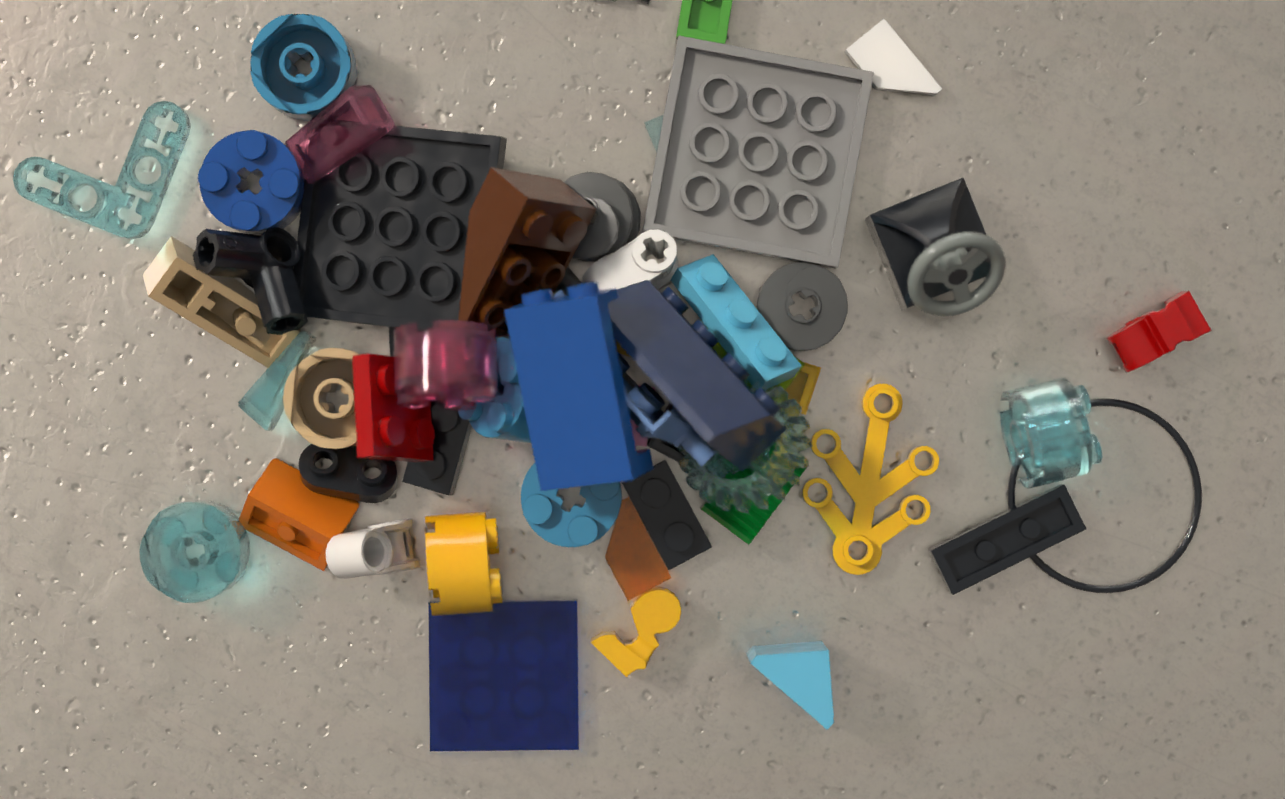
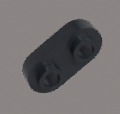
[299,444,398,503]

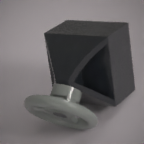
[865,177,1006,316]

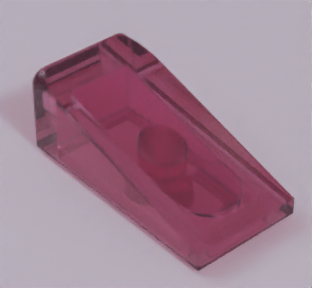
[285,85,395,184]

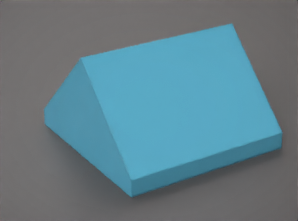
[746,641,834,730]

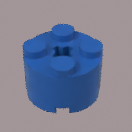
[198,130,306,235]

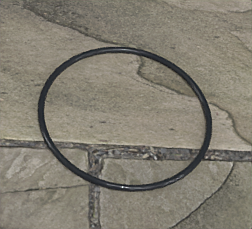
[1008,399,1202,593]

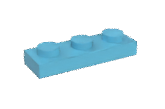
[670,254,802,390]

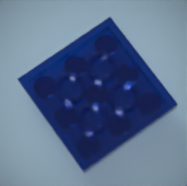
[428,600,579,751]

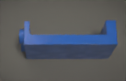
[504,282,654,491]

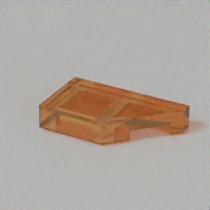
[605,497,672,601]

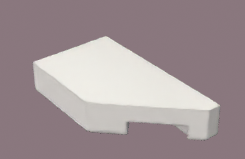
[845,19,942,96]

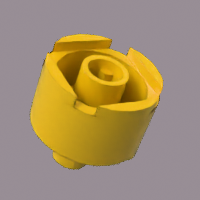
[425,512,503,616]

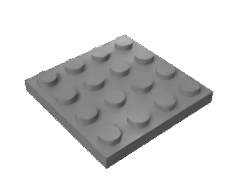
[642,36,874,269]

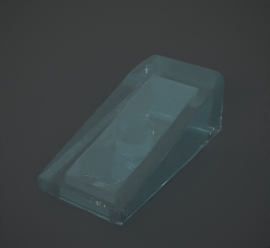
[238,331,317,431]

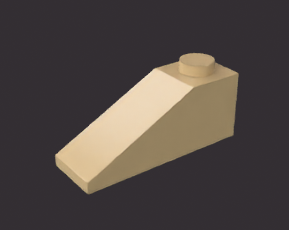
[143,236,301,371]

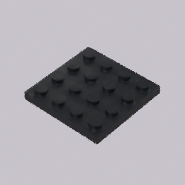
[294,117,507,338]

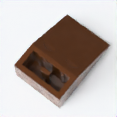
[458,167,597,335]

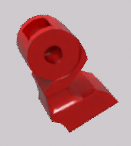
[1107,291,1212,373]

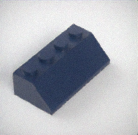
[608,279,787,471]

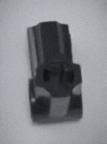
[193,227,308,335]

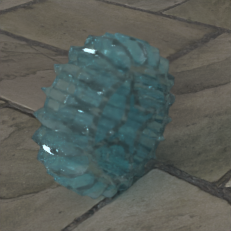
[677,378,813,513]

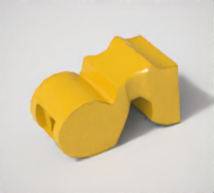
[590,587,681,677]

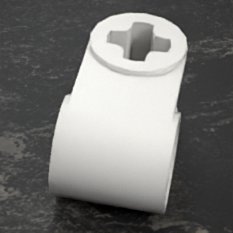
[582,229,678,290]
[326,518,420,579]

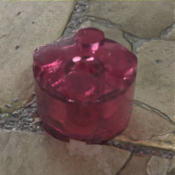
[394,321,498,411]

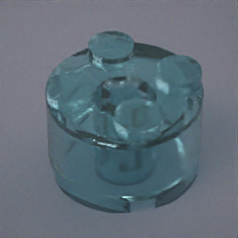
[1000,377,1102,489]
[139,500,250,603]

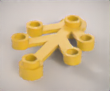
[802,384,939,575]

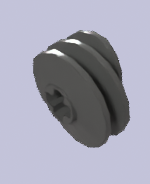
[564,172,641,262]
[757,262,848,351]

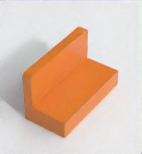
[237,458,359,571]

